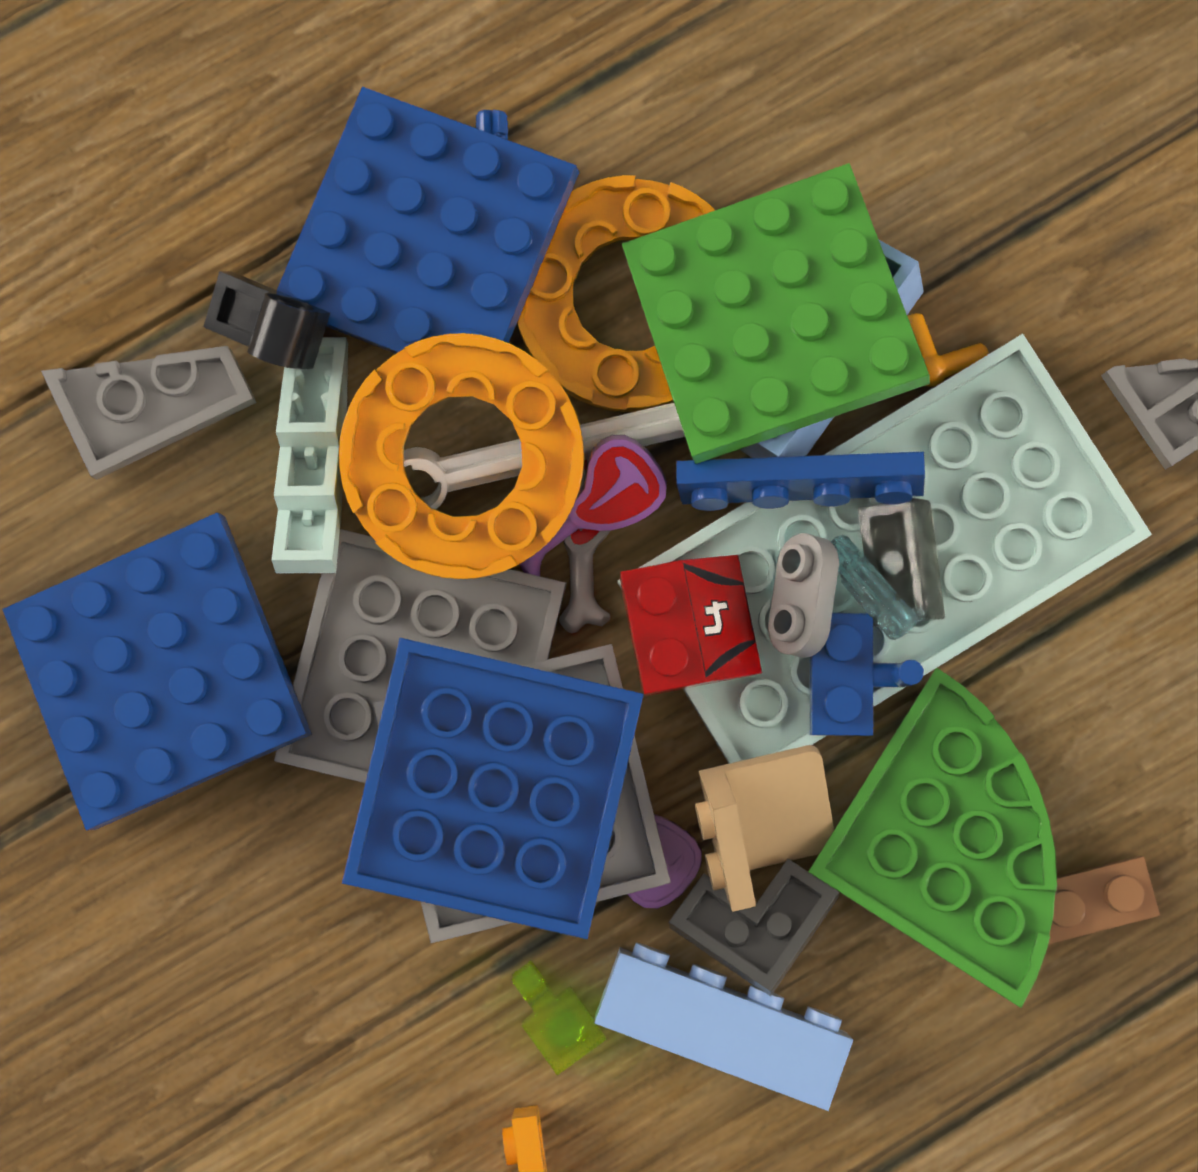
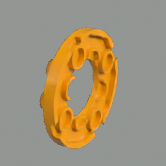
[517,175,715,412]
[339,333,584,579]

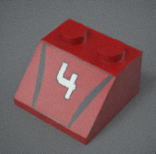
[620,555,762,697]

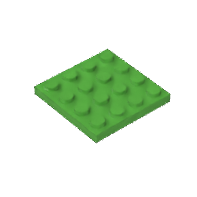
[622,163,930,464]

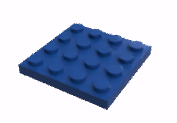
[277,87,580,354]
[2,512,312,830]
[342,638,644,939]

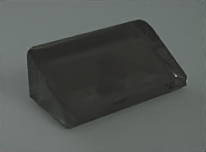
[858,498,945,627]

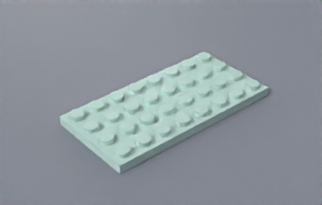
[618,334,1152,764]

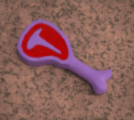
[519,435,667,576]

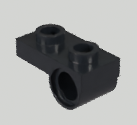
[203,271,330,369]

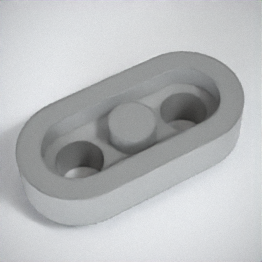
[768,533,839,658]

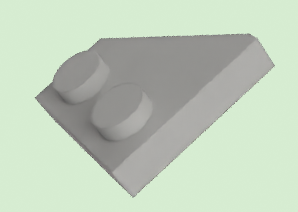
[1101,358,1198,470]

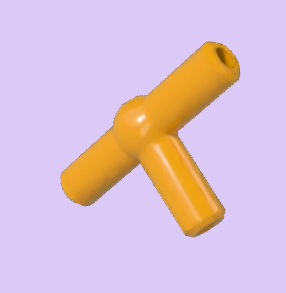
[907,313,989,387]

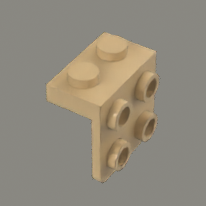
[695,745,834,912]

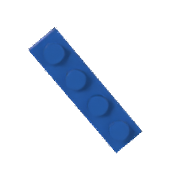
[677,452,925,511]

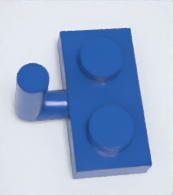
[810,613,924,736]

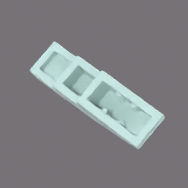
[272,337,348,573]

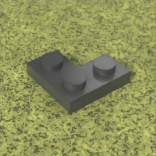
[669,859,839,996]

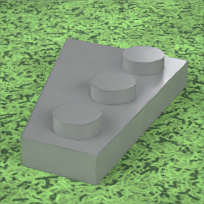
[41,346,257,480]

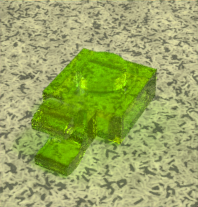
[511,960,607,1076]

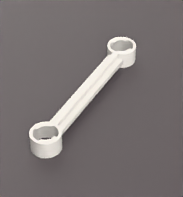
[404,403,685,510]

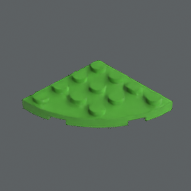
[808,668,1057,1008]

